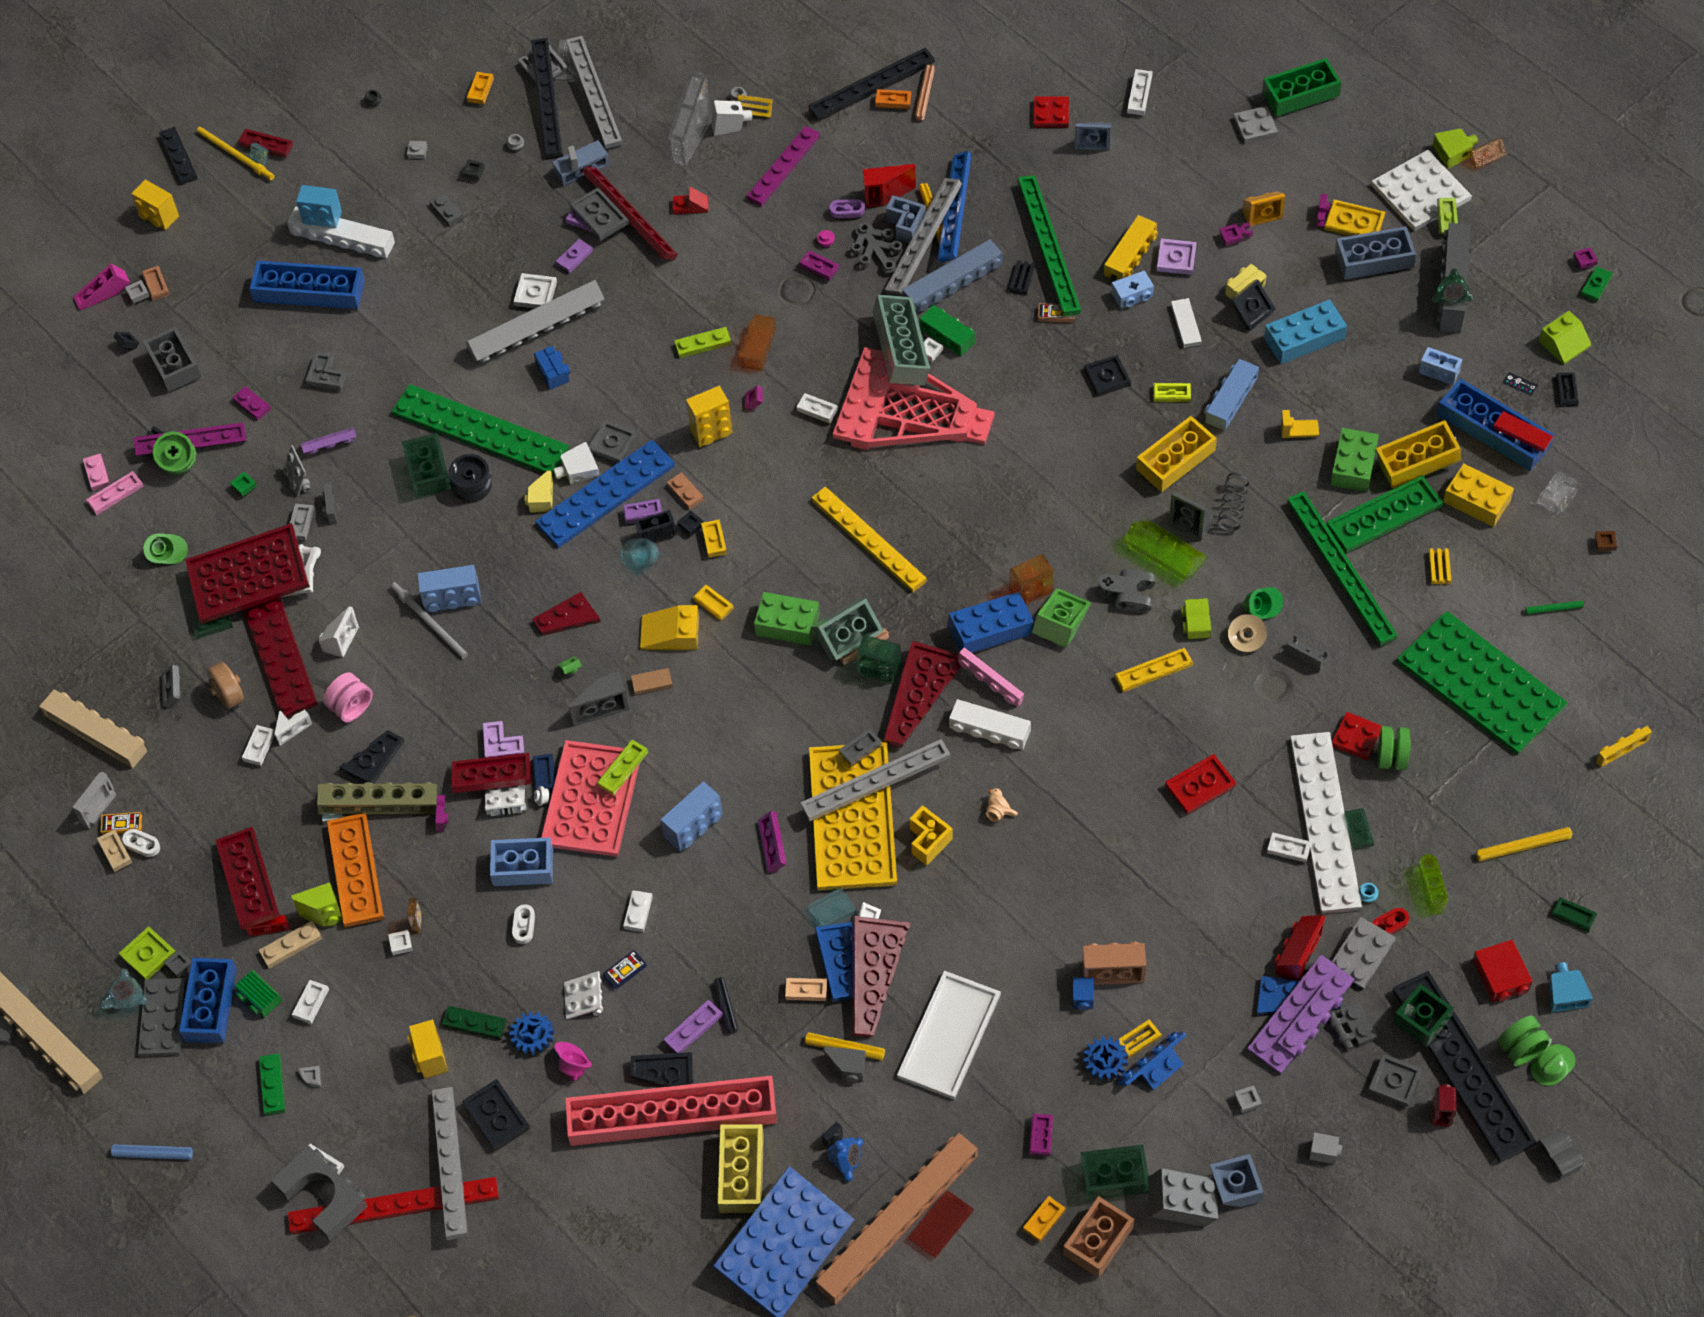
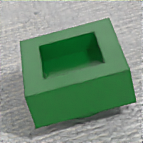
[230,472,257,497]

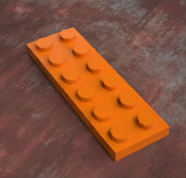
[327,812,384,928]

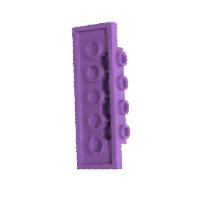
[1247,955,1354,1075]

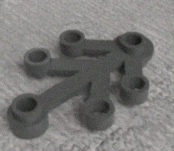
[851,222,902,277]

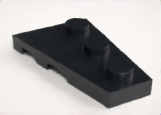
[339,730,405,784]
[630,1052,694,1087]

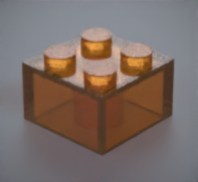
[1009,554,1054,604]

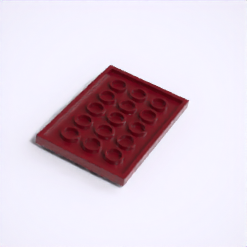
[185,523,310,624]

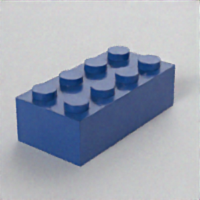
[947,592,1034,653]
[179,958,237,1043]

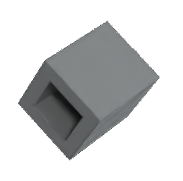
[1309,1132,1342,1164]

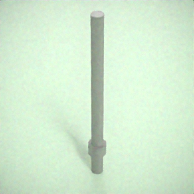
[390,582,468,659]

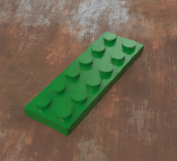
[1326,475,1443,553]

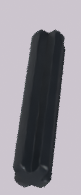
[714,977,738,1034]

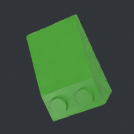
[1032,588,1091,648]

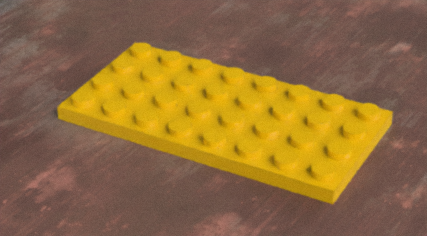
[809,742,897,891]

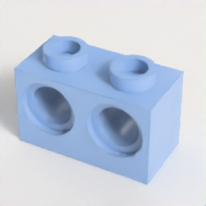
[1419,347,1462,385]

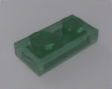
[191,615,233,640]
[1344,808,1374,850]

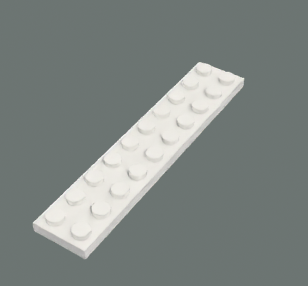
[1290,732,1362,914]

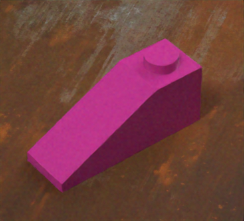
[73,263,130,310]

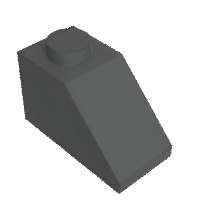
[824,1046,866,1083]

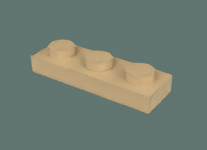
[259,921,322,969]

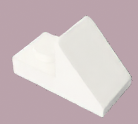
[275,710,312,746]

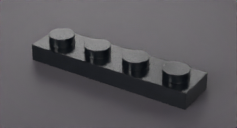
[159,127,198,185]

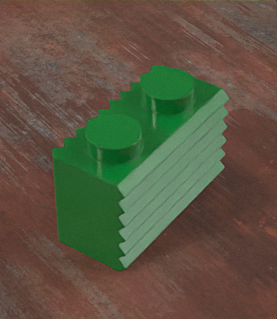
[234,970,282,1018]

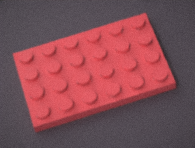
[541,740,640,857]

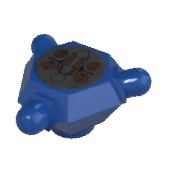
[828,1137,863,1182]

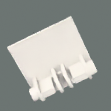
[485,785,526,816]
[564,971,603,1020]

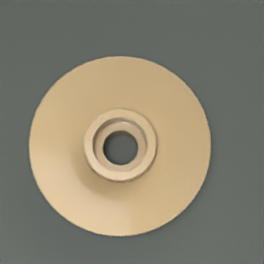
[1228,614,1267,652]

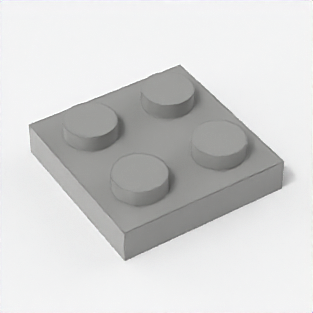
[1233,106,1278,144]

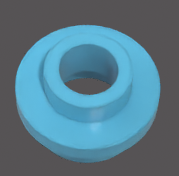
[1359,883,1379,902]

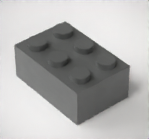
[143,327,201,392]
[1148,1168,1218,1227]

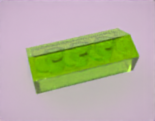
[1123,519,1209,580]

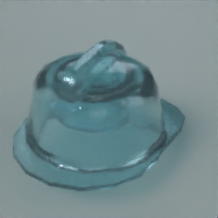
[621,538,662,569]

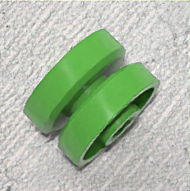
[153,431,197,475]
[1378,726,1411,771]
[1497,1015,1552,1067]

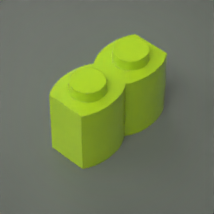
[1181,598,1211,639]

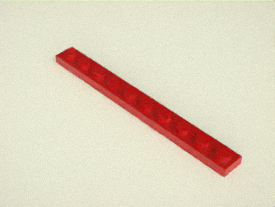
[288,1177,499,1234]

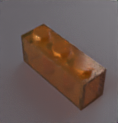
[738,314,777,371]

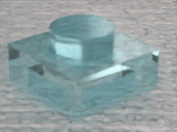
[250,142,268,166]

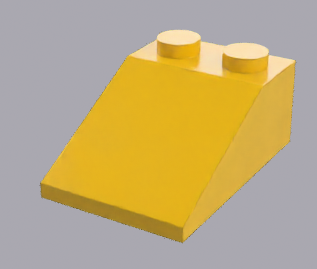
[640,605,699,650]

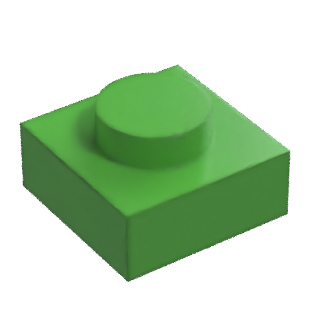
[558,656,582,675]

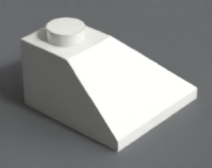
[319,606,359,658]

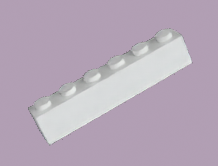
[287,207,395,259]

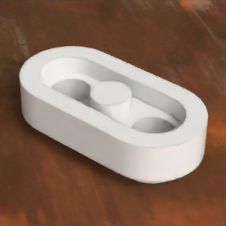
[122,829,160,857]
[512,905,535,944]

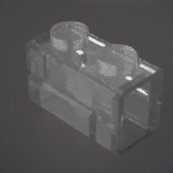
[1537,471,1578,516]

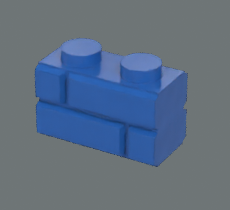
[533,346,571,389]

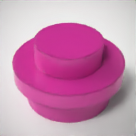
[817,230,835,247]

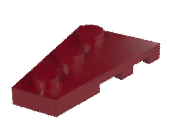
[532,592,601,636]

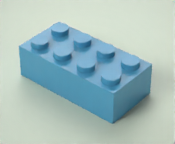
[1264,299,1347,364]

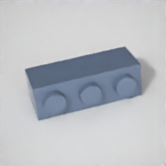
[552,140,610,187]

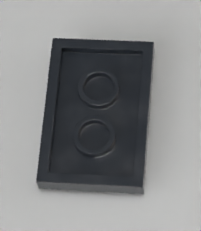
[462,1079,530,1151]

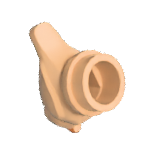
[985,788,1018,822]

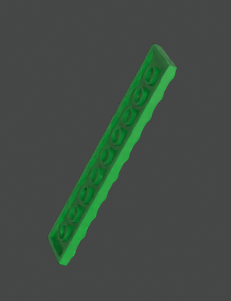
[392,384,570,477]

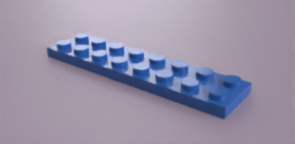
[535,440,675,548]

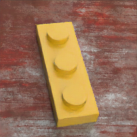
[1596,726,1652,768]

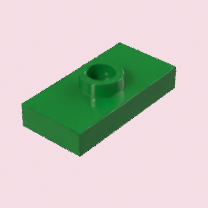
[1581,266,1613,302]

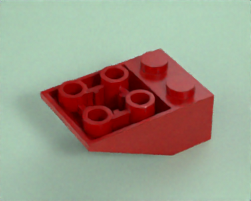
[863,164,916,208]

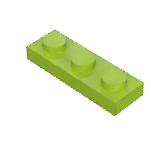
[674,327,732,358]
[597,740,648,796]

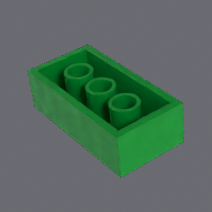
[1262,58,1342,117]

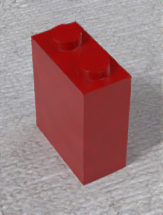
[1472,939,1533,1002]

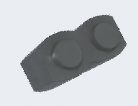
[1536,1129,1584,1180]

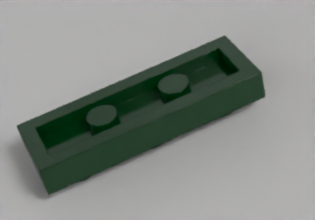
[442,1005,507,1040]

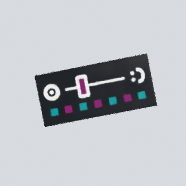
[1503,372,1538,395]

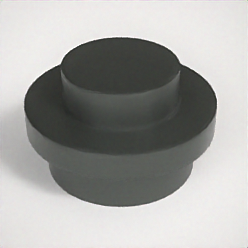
[364,90,382,106]

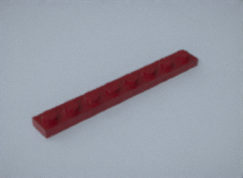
[582,166,678,260]

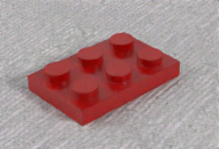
[1165,754,1236,815]

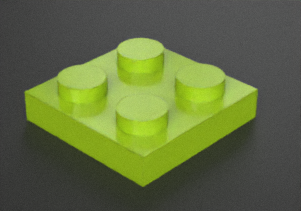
[119,926,176,980]

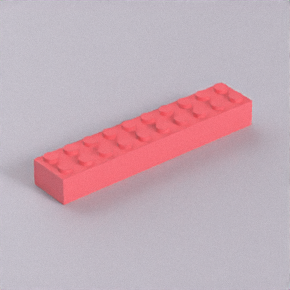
[566,1076,777,1146]

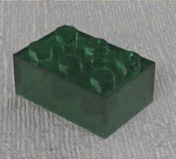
[402,433,452,498]
[1080,1144,1149,1201]

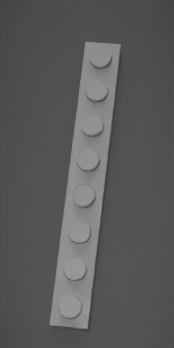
[566,36,622,149]
[885,178,962,296]
[801,739,950,822]
[432,1087,468,1240]

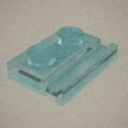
[807,887,857,926]

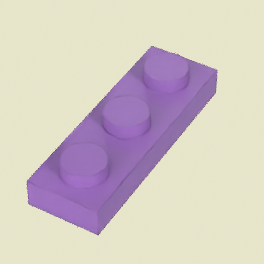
[300,427,357,454]
[664,1000,723,1053]

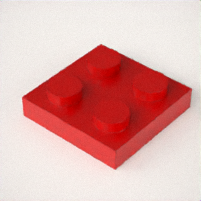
[1034,96,1069,128]
[1332,712,1382,761]

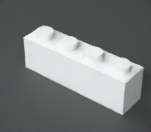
[949,699,1031,750]

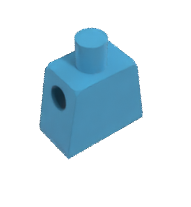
[1548,962,1593,1013]

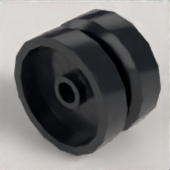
[448,454,492,502]

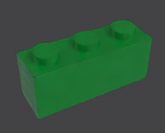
[919,305,975,356]

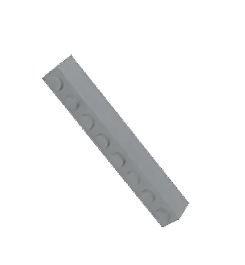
[465,280,604,363]

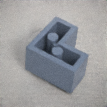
[886,195,926,244]

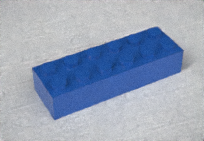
[250,261,365,309]
[1437,378,1554,471]

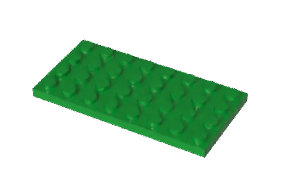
[1396,611,1568,756]

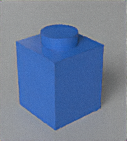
[1073,977,1094,1011]

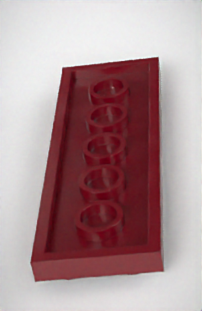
[215,826,280,930]

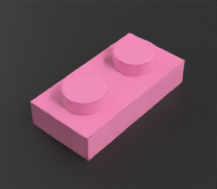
[83,453,110,491]

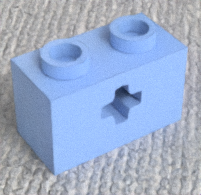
[1111,270,1154,309]

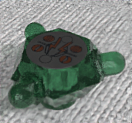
[1432,268,1474,303]

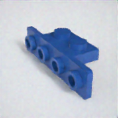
[1117,1031,1187,1090]

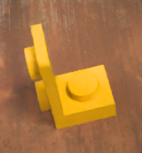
[1281,410,1319,438]

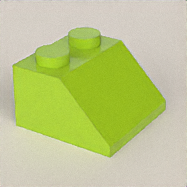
[1539,311,1591,365]
[291,882,343,927]

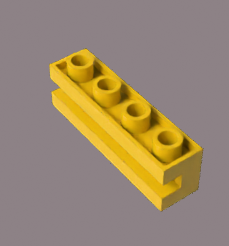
[1104,215,1158,280]

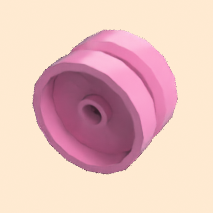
[323,672,373,722]

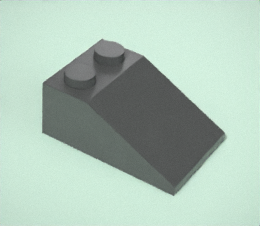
[1169,492,1213,541]
[568,672,629,726]

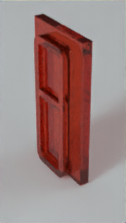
[909,1190,974,1259]

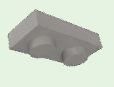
[290,504,315,540]

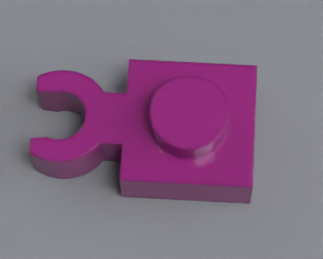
[1317,194,1330,227]
[1219,223,1253,246]
[435,795,448,832]

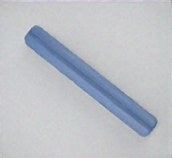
[111,1144,193,1160]

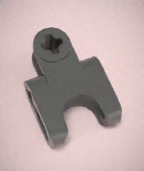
[1097,569,1156,613]

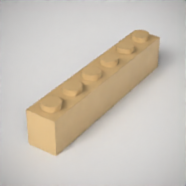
[39,690,147,769]

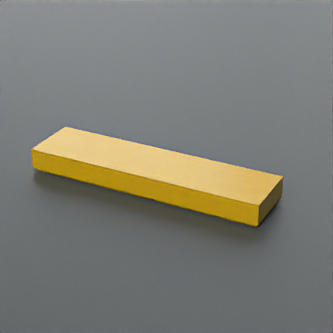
[1114,647,1193,693]

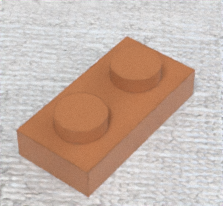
[667,472,704,510]

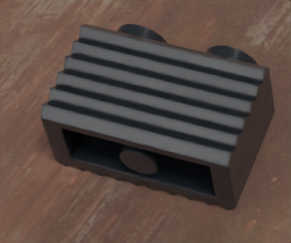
[634,510,676,546]

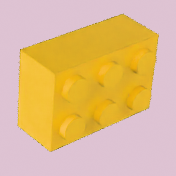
[686,385,733,447]
[1443,463,1514,527]

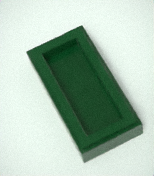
[1551,897,1598,932]

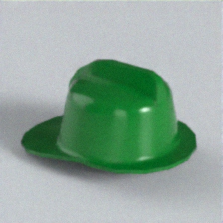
[1241,587,1283,619]

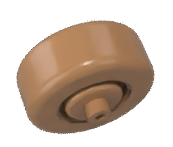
[206,662,244,709]

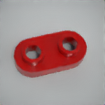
[1372,908,1409,935]

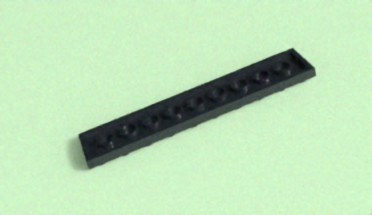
[1392,971,1537,1163]

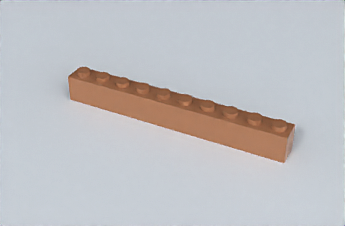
[816,1133,978,1305]

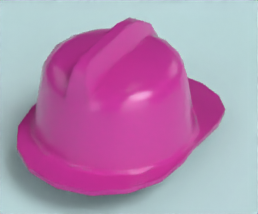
[554,1042,592,1081]

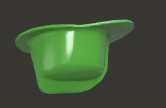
[143,533,188,564]
[1531,1044,1575,1086]

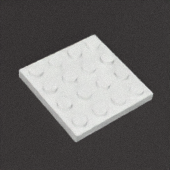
[1371,150,1472,232]

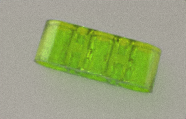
[1418,854,1448,914]

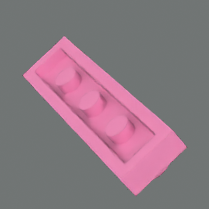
[958,647,1024,707]

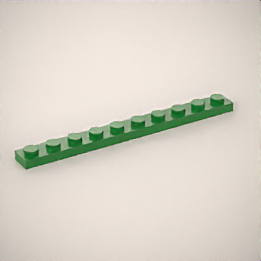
[1017,175,1081,317]
[1287,491,1398,646]

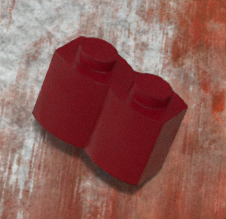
[1432,1084,1456,1127]

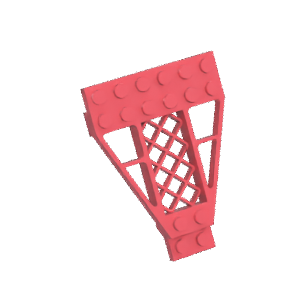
[833,347,995,450]

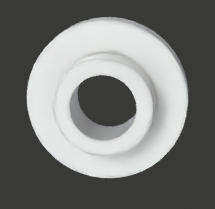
[534,786,549,806]

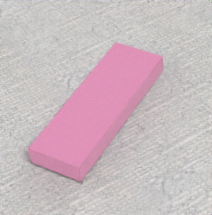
[86,471,144,515]

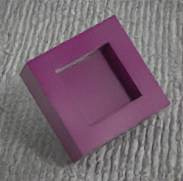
[1573,247,1598,270]
[745,385,763,411]

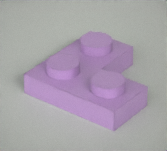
[483,721,525,758]

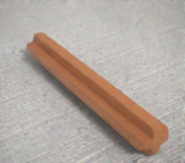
[915,65,935,121]

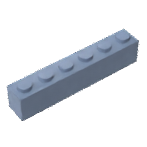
[902,239,1003,313]

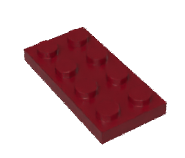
[452,753,531,793]

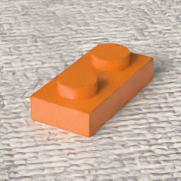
[875,89,911,109]

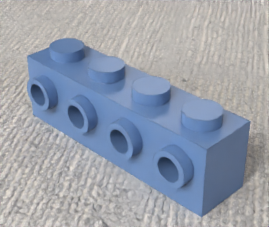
[1204,359,1259,431]

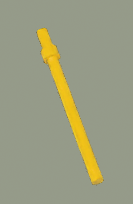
[196,127,275,181]

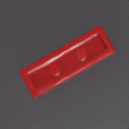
[1493,411,1553,453]

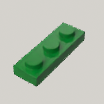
[259,1053,286,1116]

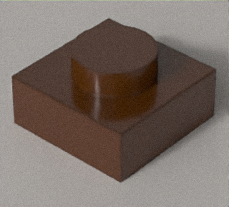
[1594,531,1617,551]

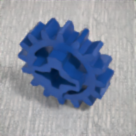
[509,1011,555,1055]
[1083,1036,1128,1081]

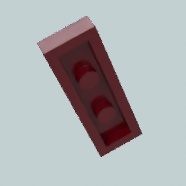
[238,128,293,158]

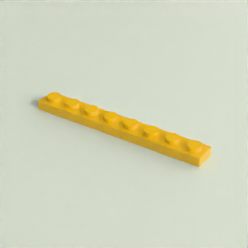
[812,487,927,593]

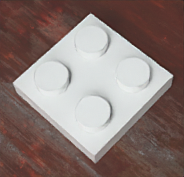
[514,273,557,308]

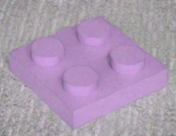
[1157,239,1197,275]

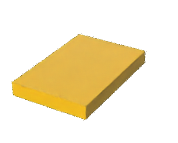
[1324,200,1385,236]

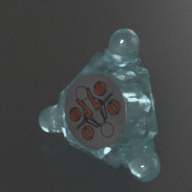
[101,969,147,1009]

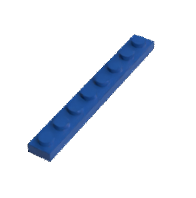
[938,151,972,263]

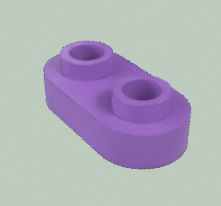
[830,199,865,218]

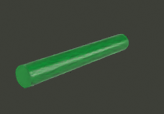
[1525,600,1584,615]

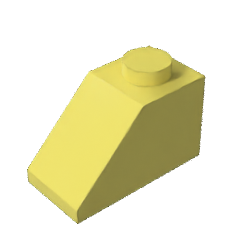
[525,471,553,513]

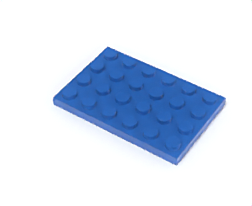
[712,1166,855,1317]

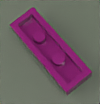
[758,811,786,873]

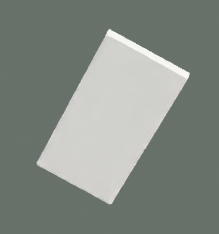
[897,971,1001,1100]

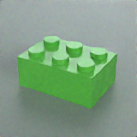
[1331,428,1379,492]
[754,592,820,646]

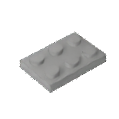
[1332,917,1396,990]

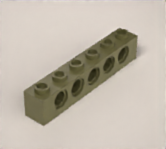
[317,782,437,814]

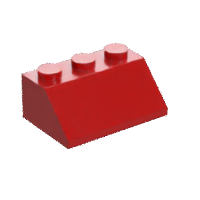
[1274,915,1326,981]

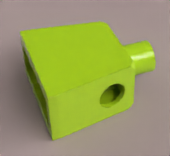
[1432,129,1478,169]

